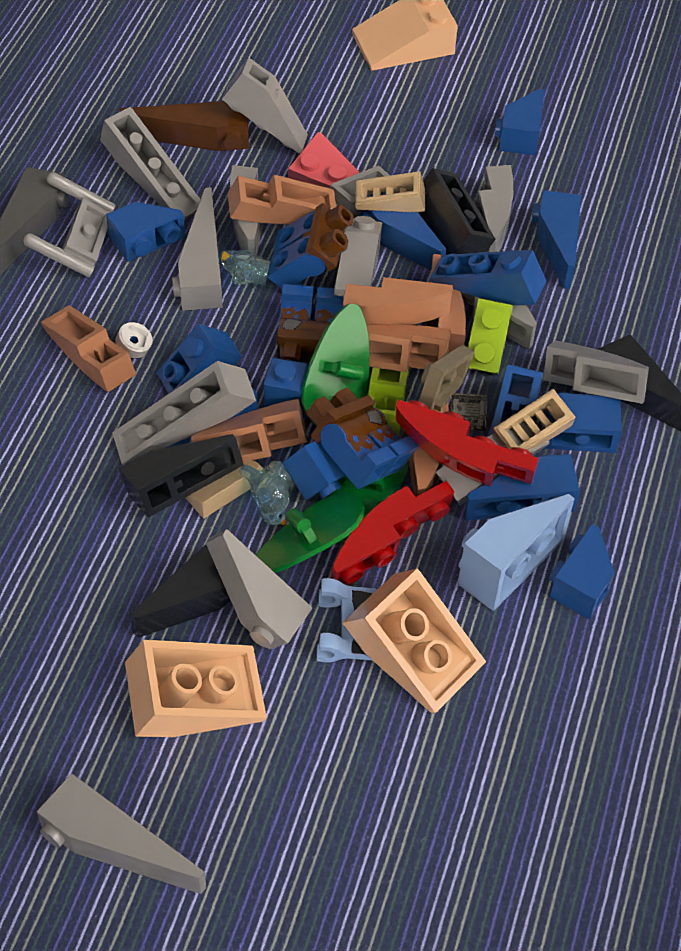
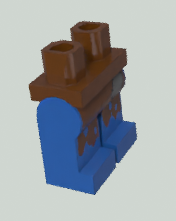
[267,203,354,289]
[277,284,344,362]
[306,387,419,489]

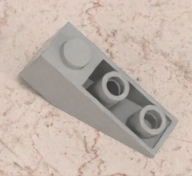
[222,57,308,154]

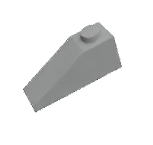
[334,216,382,296]
[206,529,312,650]

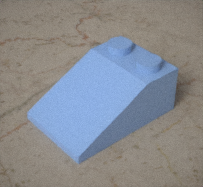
[458,494,575,611]

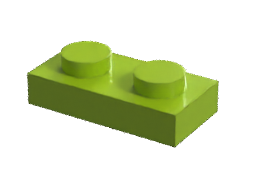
[468,298,513,375]

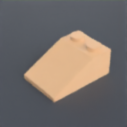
[352,0,458,71]
[342,568,486,713]
[125,640,267,737]

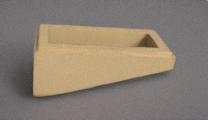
[355,171,425,212]
[493,389,576,451]

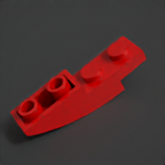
[396,400,539,487]
[330,480,455,585]

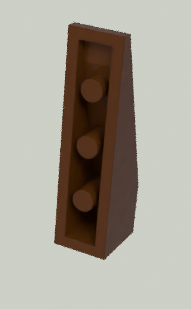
[119,101,249,151]

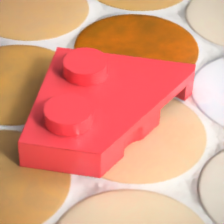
[288,132,359,188]

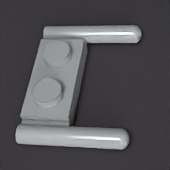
[23,172,115,278]

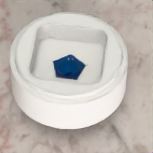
[115,322,153,358]

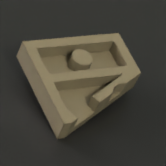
[419,345,474,412]

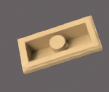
[185,460,263,519]

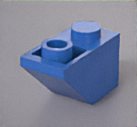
[106,202,185,262]
[156,323,242,394]
[549,524,615,620]

